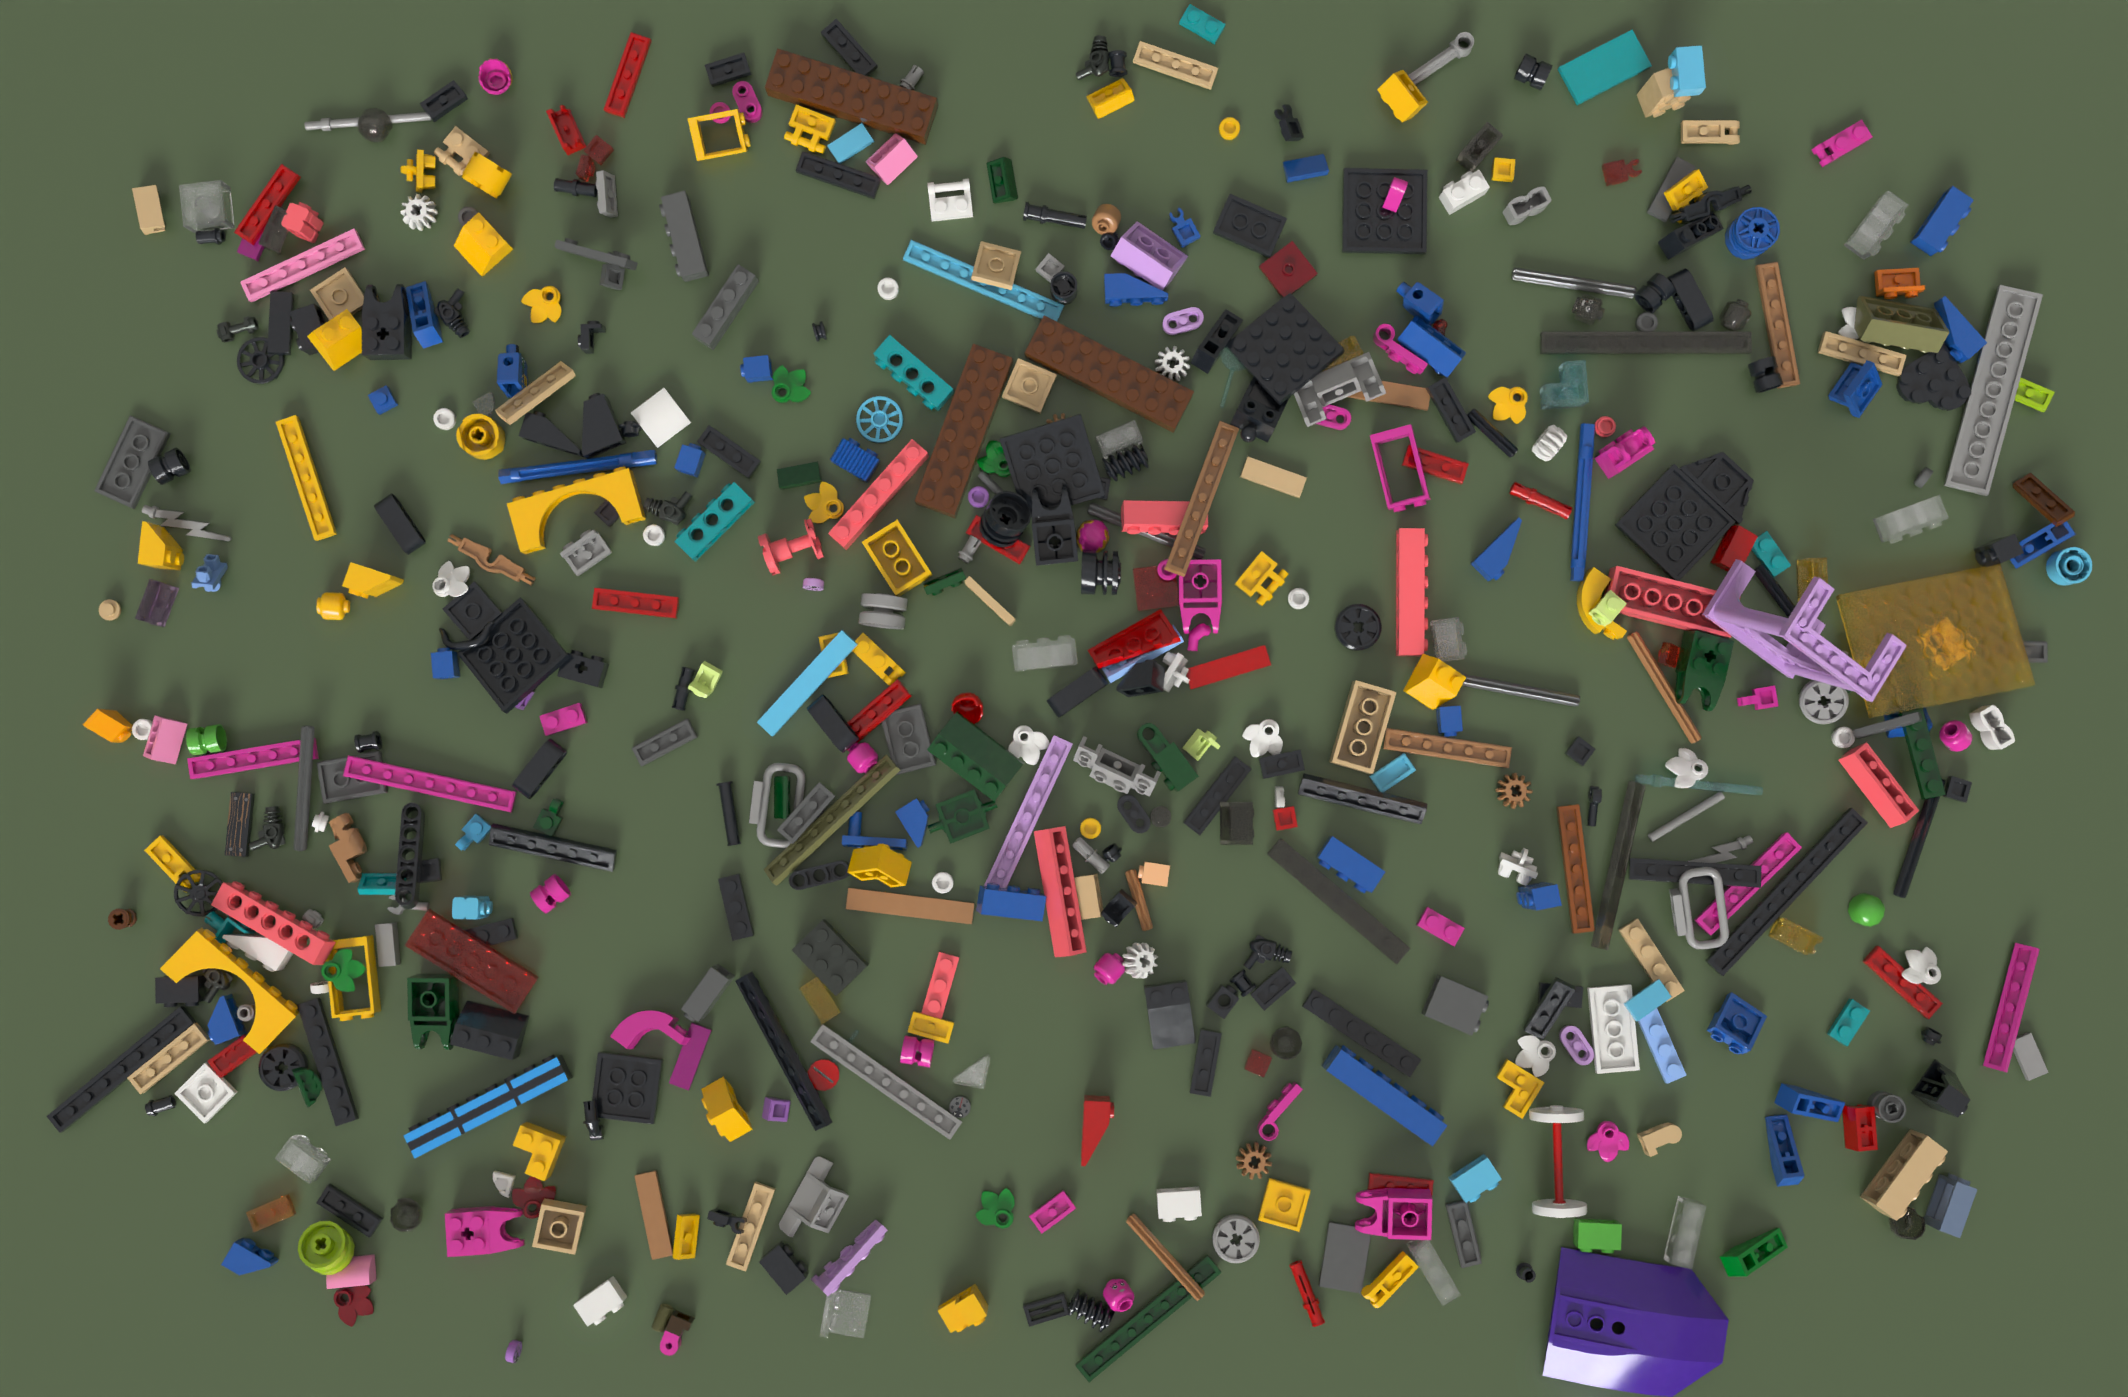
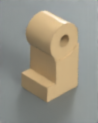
[1637,1122,1682,1157]

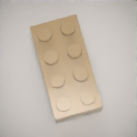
[1329,680,1397,774]
[1860,1129,1948,1221]

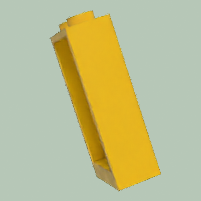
[326,935,381,1021]

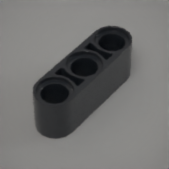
[1666,268,1713,331]
[374,493,426,555]
[1047,666,1108,718]
[807,694,859,753]
[512,738,567,799]
[789,860,850,890]

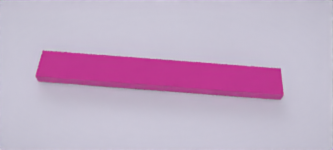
[343,755,517,812]

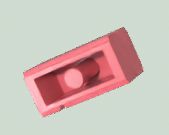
[281,202,324,243]

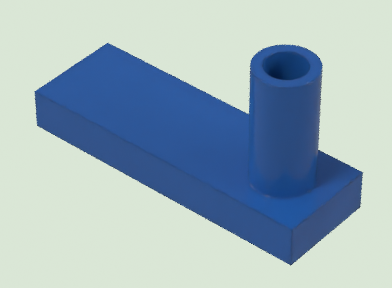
[842,812,907,851]

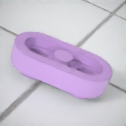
[1162,307,1204,335]
[1559,1025,1594,1065]

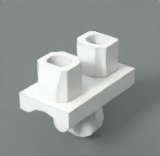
[1163,652,1190,693]
[1498,848,1538,886]

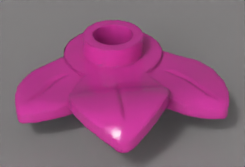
[1587,1121,1629,1162]

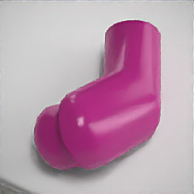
[1187,623,1211,651]

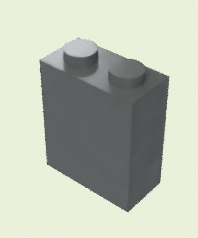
[681,964,735,1022]
[1421,974,1489,1036]

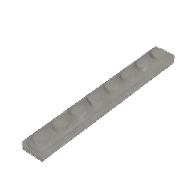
[810,1024,962,1140]

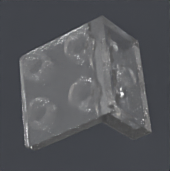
[819,1289,871,1338]

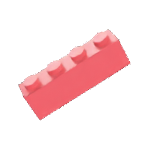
[1121,500,1208,535]
[1838,742,1919,828]

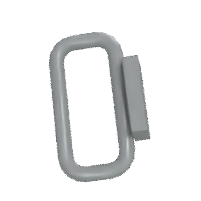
[749,763,806,848]
[1669,867,1729,950]

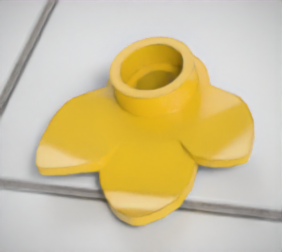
[521,286,562,323]
[1488,387,1528,424]
[804,482,844,523]

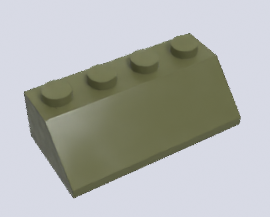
[1854,296,1950,353]

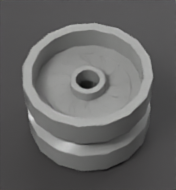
[858,593,908,629]

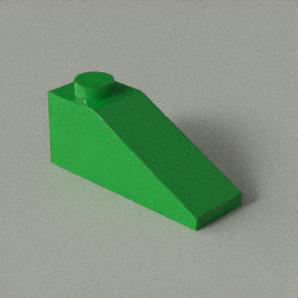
[1720,1228,1788,1277]

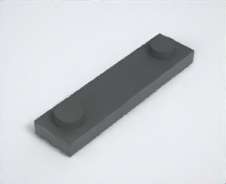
[554,238,638,270]

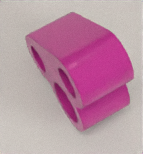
[1382,177,1408,212]

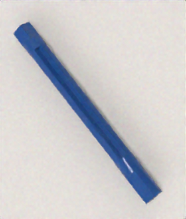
[1570,423,1595,582]
[498,450,657,484]

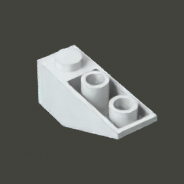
[222,934,294,972]

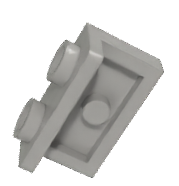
[560,530,613,576]

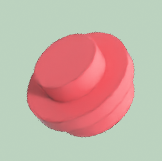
[1595,416,1616,437]

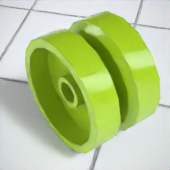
[298,1221,355,1275]

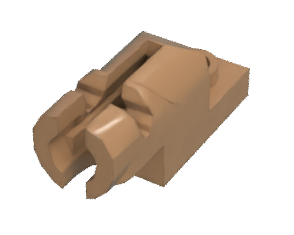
[329,813,367,883]

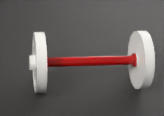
[1529,1105,1587,1218]

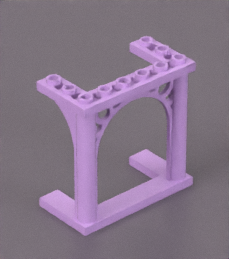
[1703,559,1907,702]

